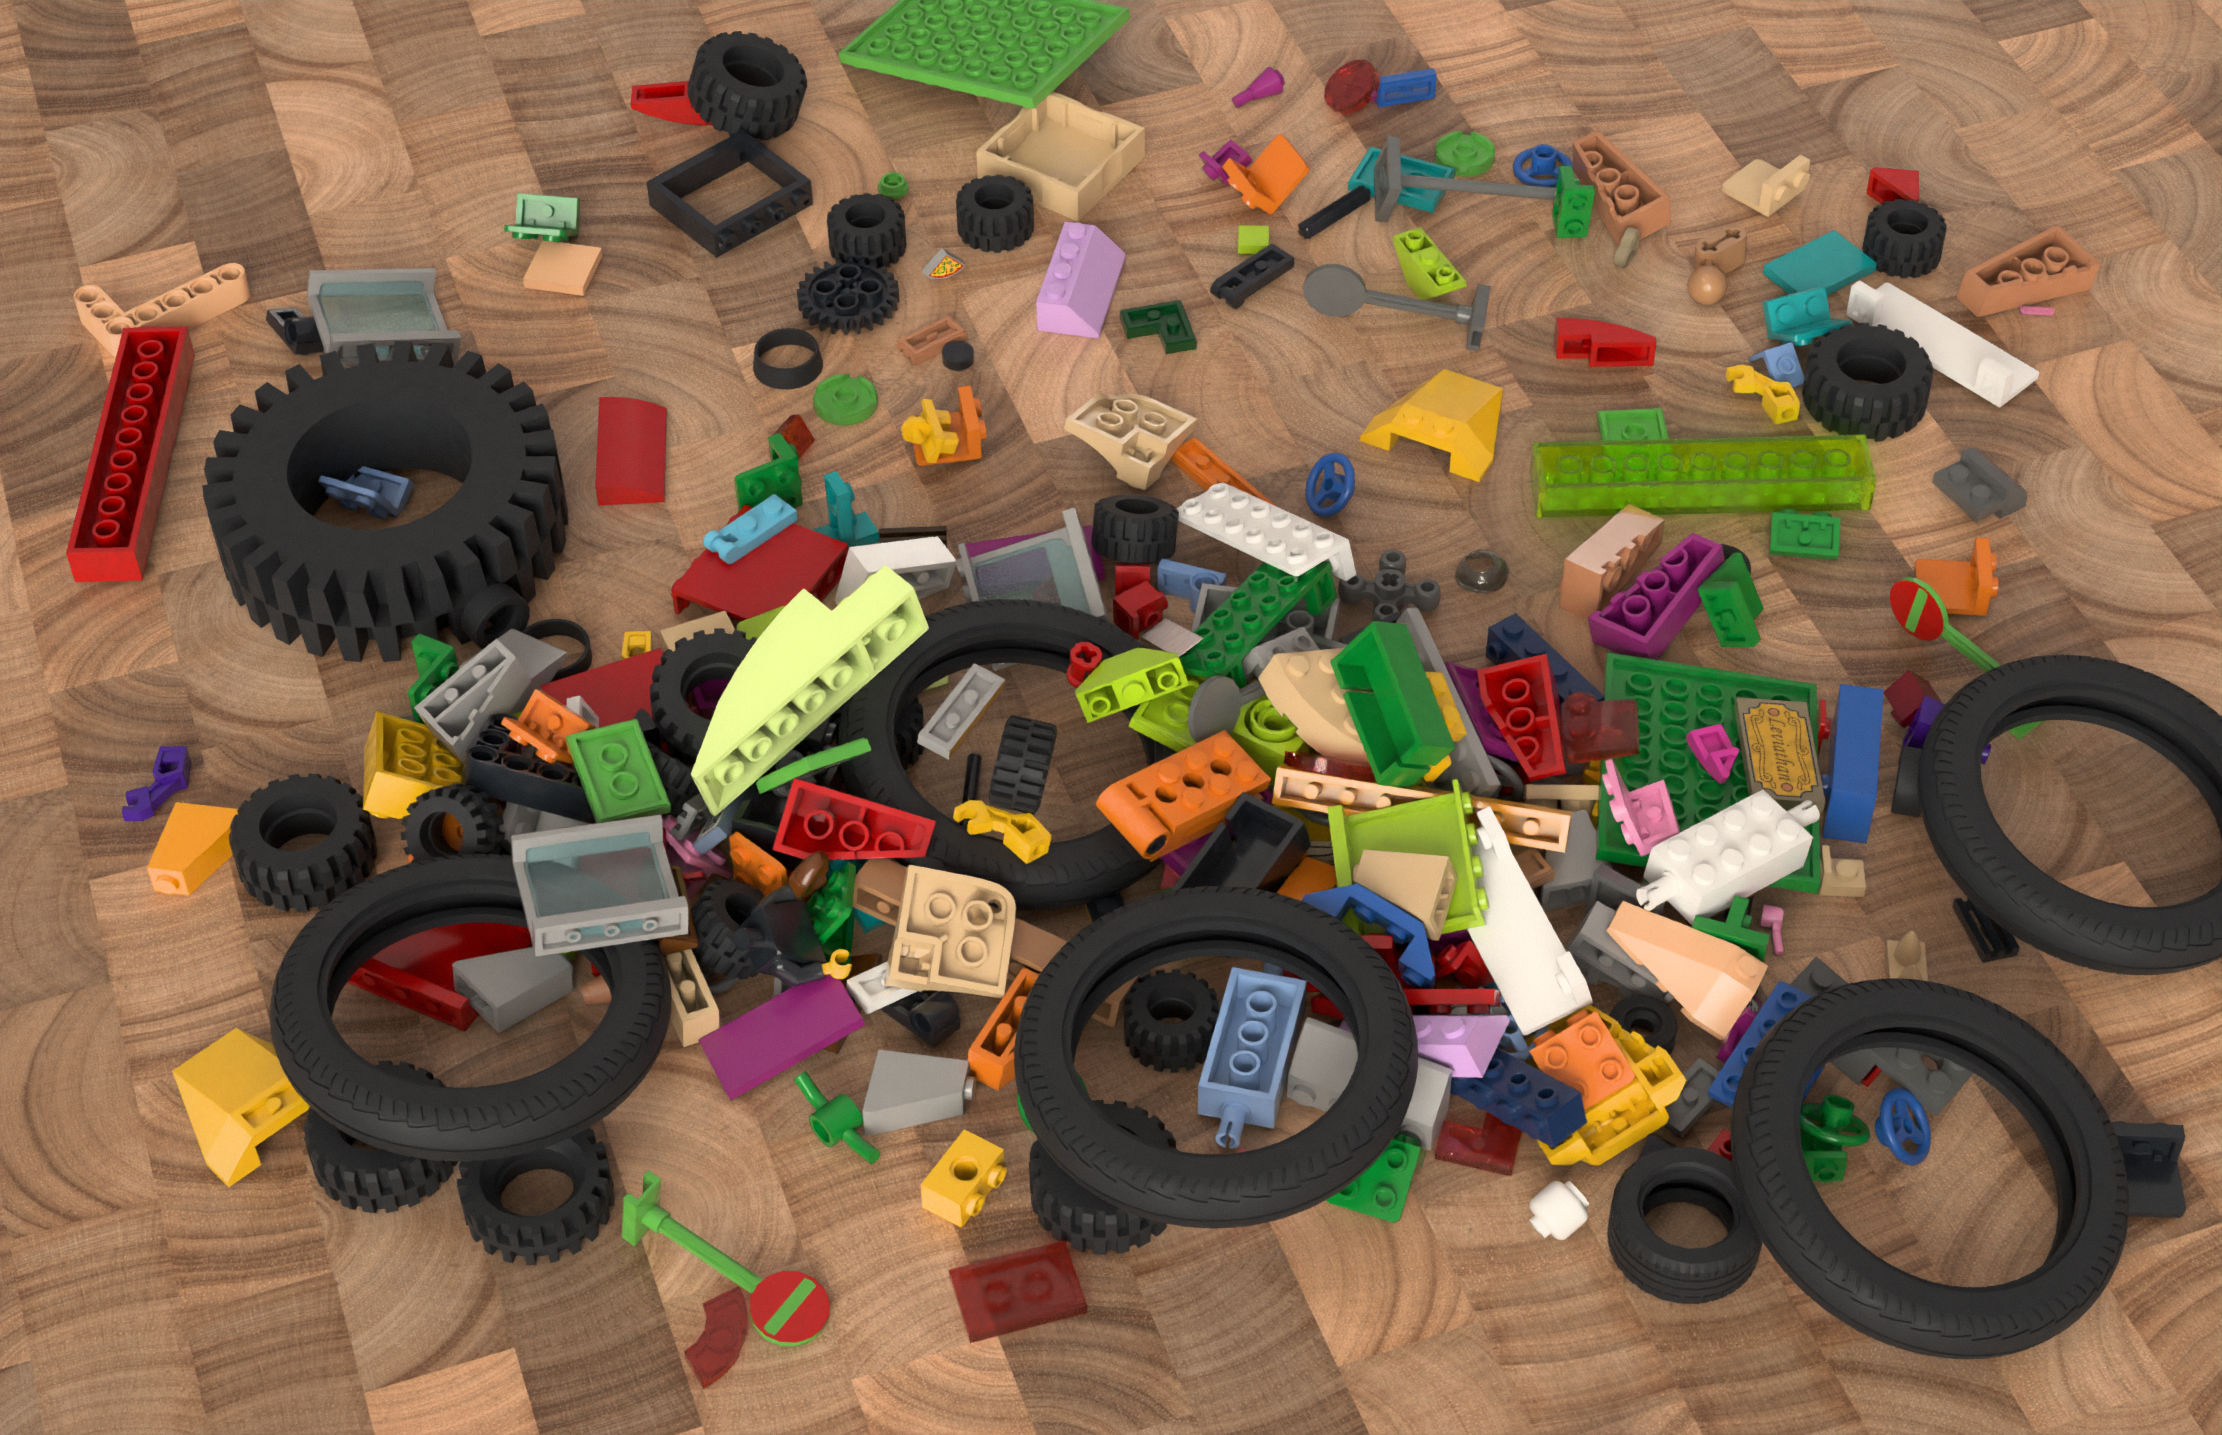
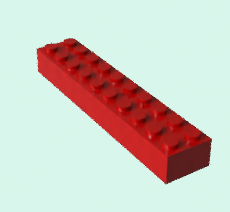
[66,326,195,582]

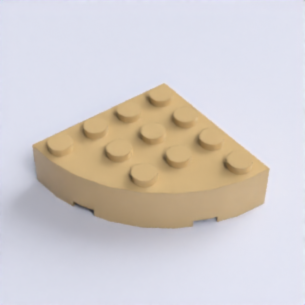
[1258,648,1441,787]

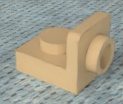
[1819,845,1866,897]

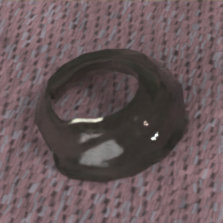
[1455,550,1509,593]

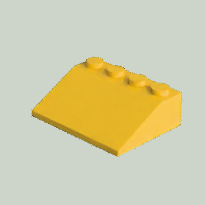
[363,711,464,819]

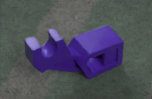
[122,746,191,821]

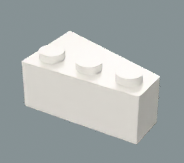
[834,536,956,605]

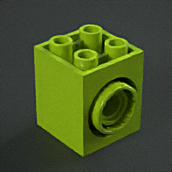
[1230,680,1326,787]

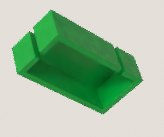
[1330,621,1455,788]

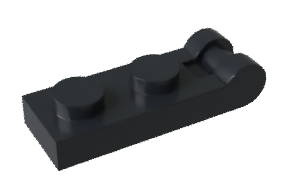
[1210,244,1294,309]

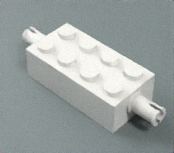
[1636,790,1820,925]

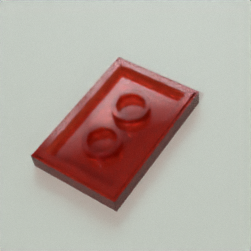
[949,1240,1087,1343]

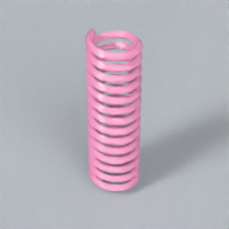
[2020,305,2054,316]

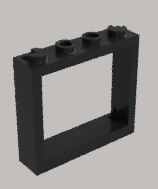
[646,130,813,258]

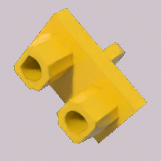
[901,399,959,463]

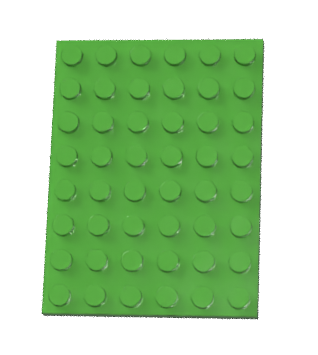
[839,0,1130,109]

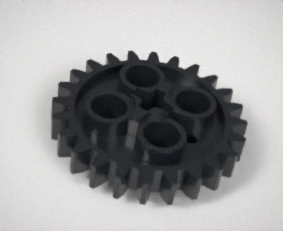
[797,257,900,335]

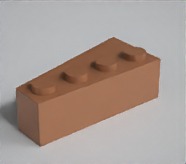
[1573,130,1670,247]
[1956,224,2101,318]
[1558,504,1665,620]

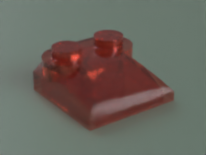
[1562,692,1640,765]

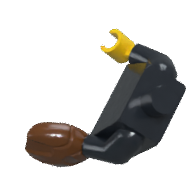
[734,850,852,986]

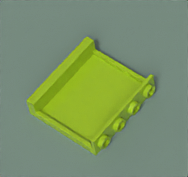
[1327,779,1489,944]

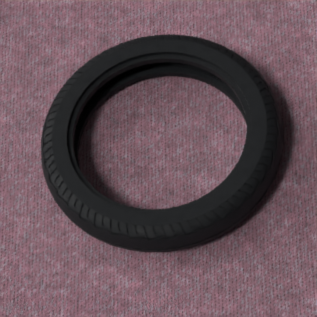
[838,599,1178,910]
[1917,655,2222,975]
[270,854,671,1162]
[1014,886,1418,1229]
[1730,978,2129,1359]

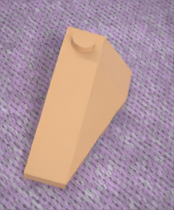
[1606,901,1768,1041]

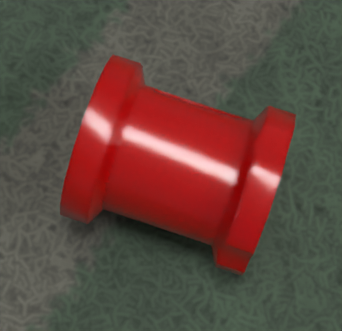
[1066,642,1102,688]

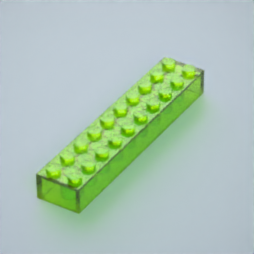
[1530,435,1876,518]

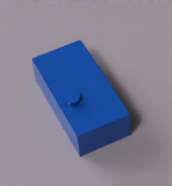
[1821,684,1884,844]

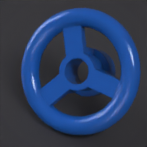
[1513,144,1573,188]
[1305,452,1355,518]
[1875,1088,1931,1165]

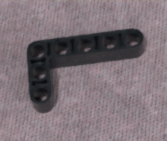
[461,713,596,824]

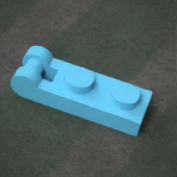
[703,494,798,564]

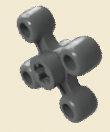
[1338,549,1441,622]

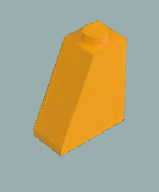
[147,802,238,895]

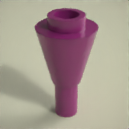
[1232,67,1285,108]

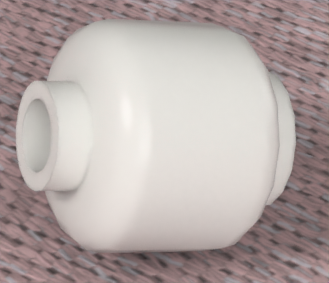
[1529,1181,1589,1240]

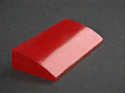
[595,397,667,506]

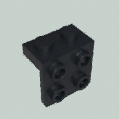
[2112,1121,2186,1218]

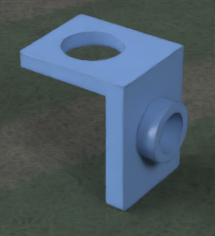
[1749,342,1804,388]

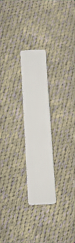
[1141,618,1203,656]

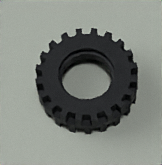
[457,1127,614,1265]

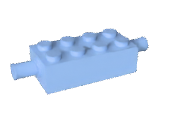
[1198,962,1307,1149]

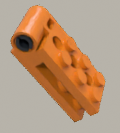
[1096,730,1271,862]

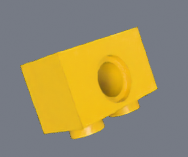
[920,1129,1007,1228]

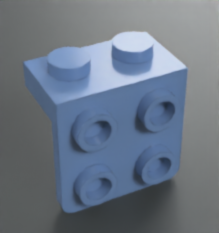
[318,466,414,520]

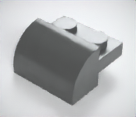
[1932,448,2027,522]

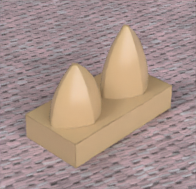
[1522,784,1599,816]
[1885,930,1928,981]

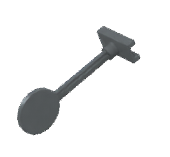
[1303,264,1491,351]
[1188,633,1347,743]

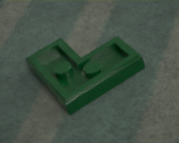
[1120,300,1197,354]

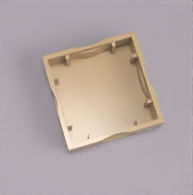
[976,91,1145,222]

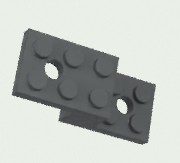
[1790,957,1974,1116]

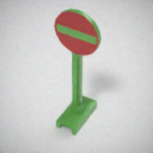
[1889,577,2044,740]
[622,1170,830,1347]

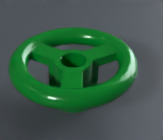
[1800,1095,1870,1147]

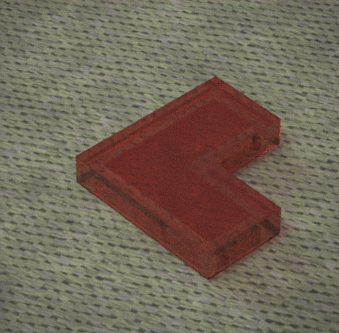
[1435,1112,1523,1176]

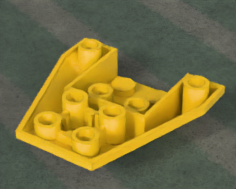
[172,1028,310,1187]

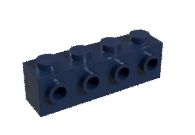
[1486,613,1605,737]
[1450,1048,1587,1148]

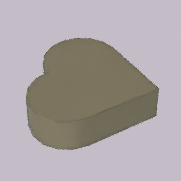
[1613,226,1641,268]

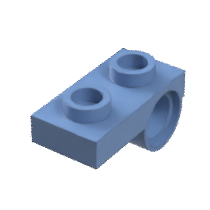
[1157,559,1227,614]

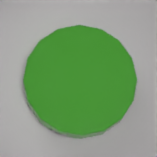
[1434,131,1495,177]
[813,374,878,425]

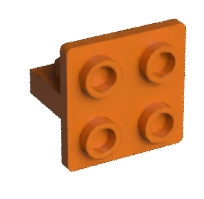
[501,689,596,768]

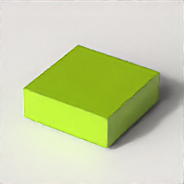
[1238,225,1269,254]

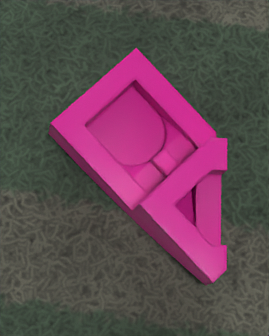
[1686,724,1740,784]

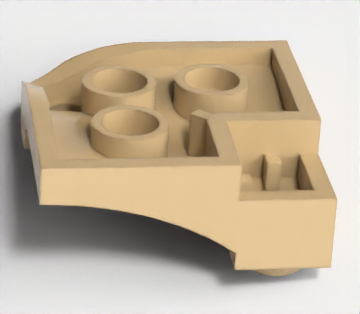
[1064,393,1198,490]
[884,865,1016,999]

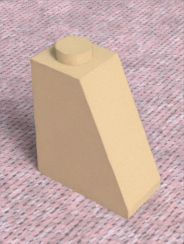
[1353,850,1458,941]

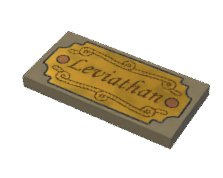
[1734,697,1825,812]

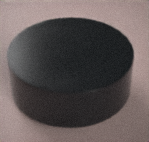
[942,341,974,371]

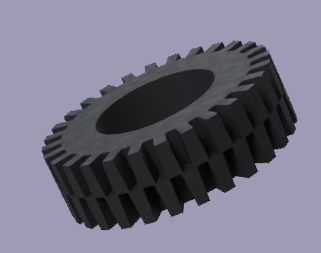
[202,341,568,662]

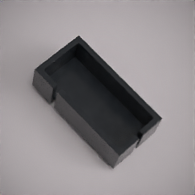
[730,740,844,870]
[1170,792,1311,958]

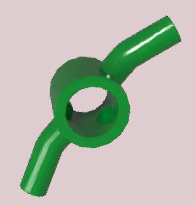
[793,1071,880,1164]

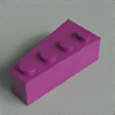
[1588,533,1725,660]

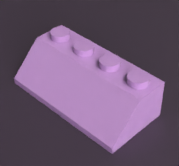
[1036,221,1126,339]
[1339,1014,1510,1078]

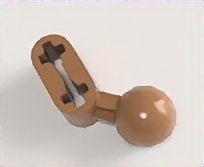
[1687,226,1747,305]

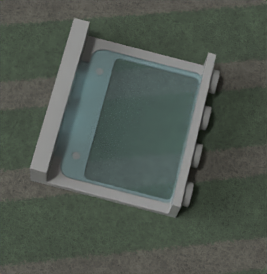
[307,268,461,367]
[956,507,1110,671]
[511,815,688,957]

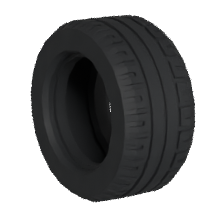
[1607,1147,1763,1304]

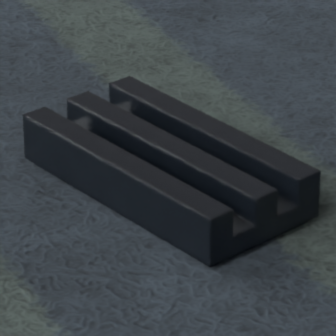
[1952,898,2020,963]

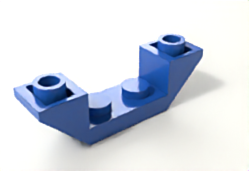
[1301,884,1435,989]

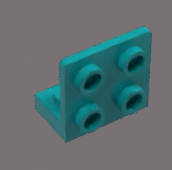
[1762,286,1853,346]

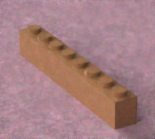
[852,858,1139,1028]

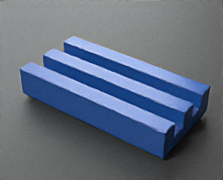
[1375,68,1437,108]

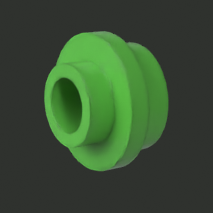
[878,172,909,200]

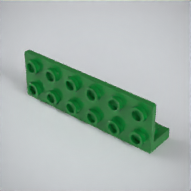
[1179,561,1338,689]

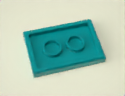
[1348,147,1455,213]
[1763,230,1877,295]

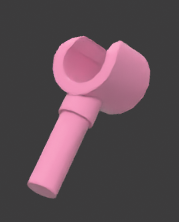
[1760,905,1784,956]

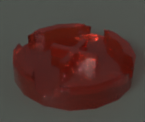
[1324,60,1380,114]

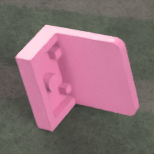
[1602,758,1680,857]

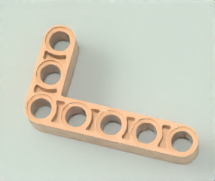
[74,263,250,358]

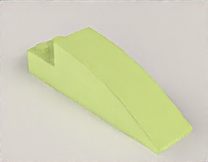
[691,565,929,817]

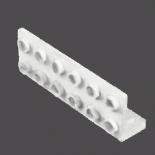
[1846,280,2039,408]
[1177,482,1356,581]
[1467,806,1593,1035]

